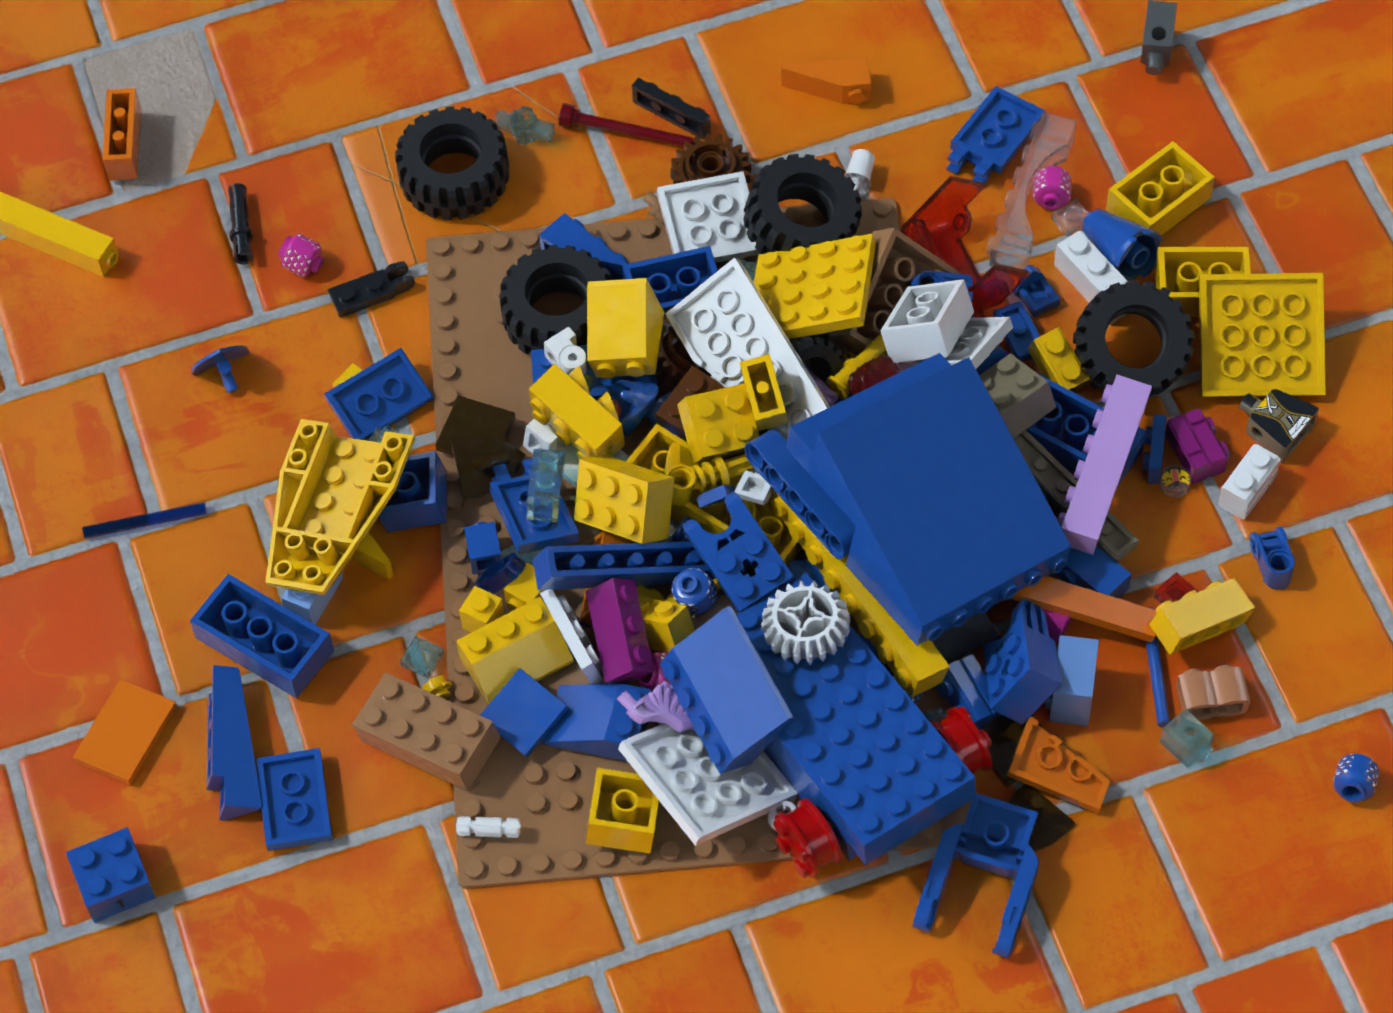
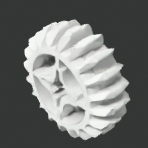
[761,580,850,665]

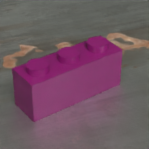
[585,578,654,684]

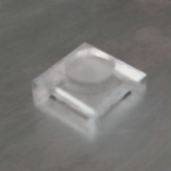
[1052,199,1088,238]

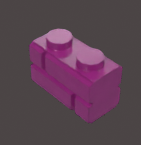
[1165,408,1230,484]

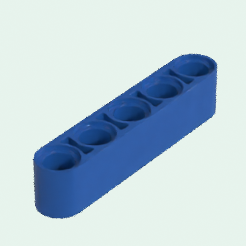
[744,429,856,559]

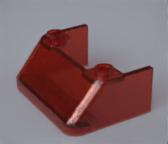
[900,176,1030,314]

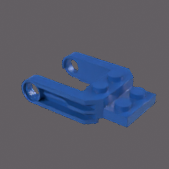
[912,793,1039,959]

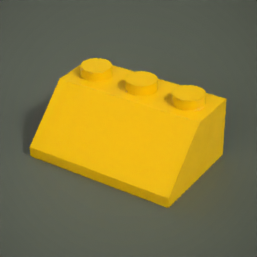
[456,597,574,704]

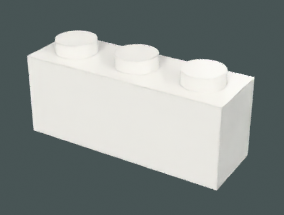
[1054,230,1127,325]

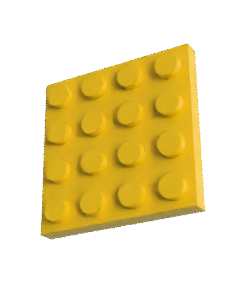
[754,233,876,339]
[1199,273,1326,397]

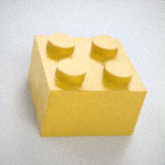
[677,383,759,465]
[585,768,659,854]

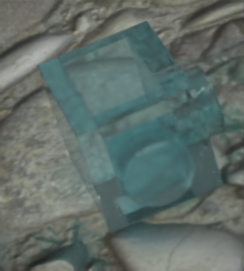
[1160,709,1214,768]

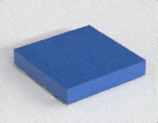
[480,668,569,758]

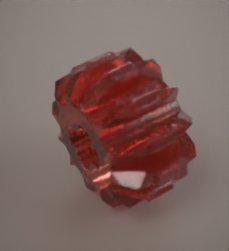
[847,356,900,395]

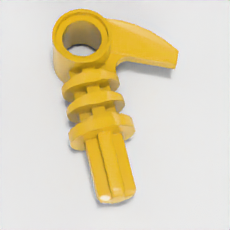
[664,442,753,505]

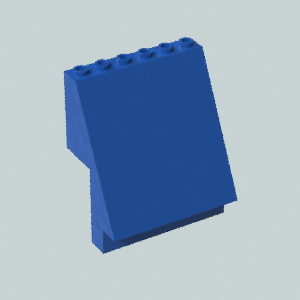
[786,353,1071,646]

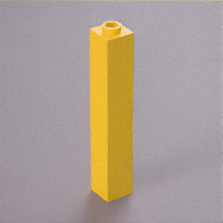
[0,192,119,277]

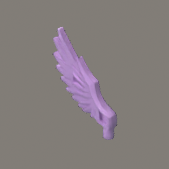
[617,681,694,733]

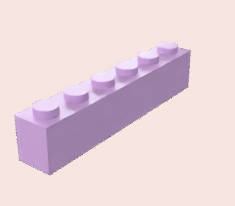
[1057,374,1152,555]

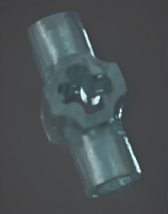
[494,106,555,145]

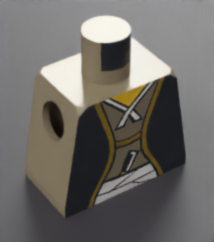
[1239,389,1319,464]

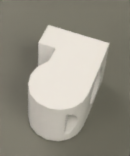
[544,327,587,376]

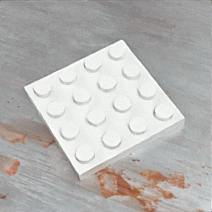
[618,723,798,846]

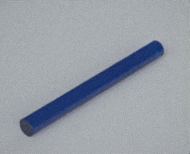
[82,502,207,539]

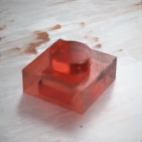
[1153,572,1199,604]

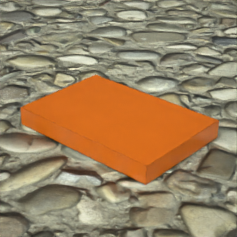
[72,679,177,785]

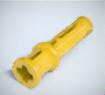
[826,334,887,400]

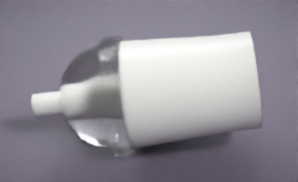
[844,149,875,197]

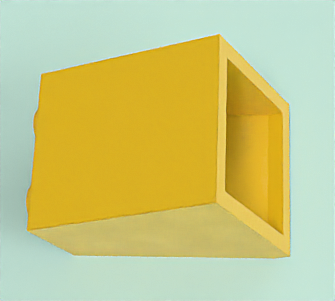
[587,278,665,379]

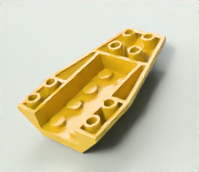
[265,419,415,595]

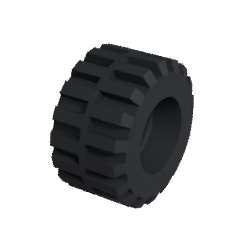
[789,334,845,385]

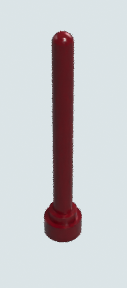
[559,103,695,147]

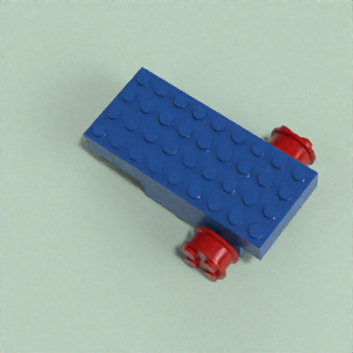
[736,573,992,879]

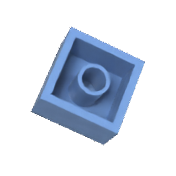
[1044,635,1099,726]

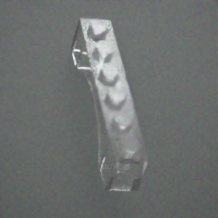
[986,112,1077,274]

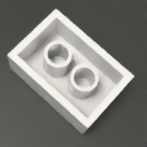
[880,279,974,364]

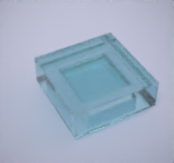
[400,636,444,678]

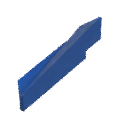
[207,665,262,820]

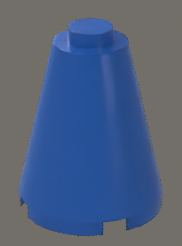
[1083,209,1163,281]

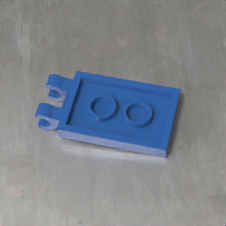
[947,86,1046,187]
[490,458,579,554]

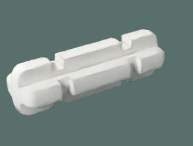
[456,816,521,838]

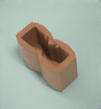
[1176,665,1250,721]

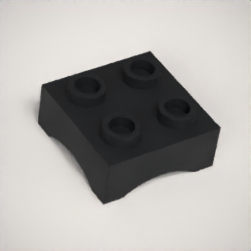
[932,612,999,664]

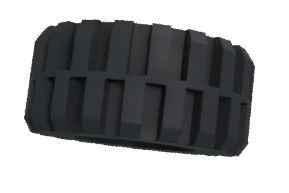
[395,106,510,220]
[743,154,862,254]
[499,245,612,354]
[1073,280,1195,399]

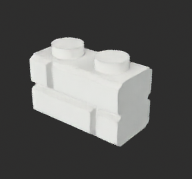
[1218,444,1281,520]

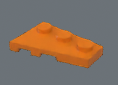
[1006,716,1110,813]

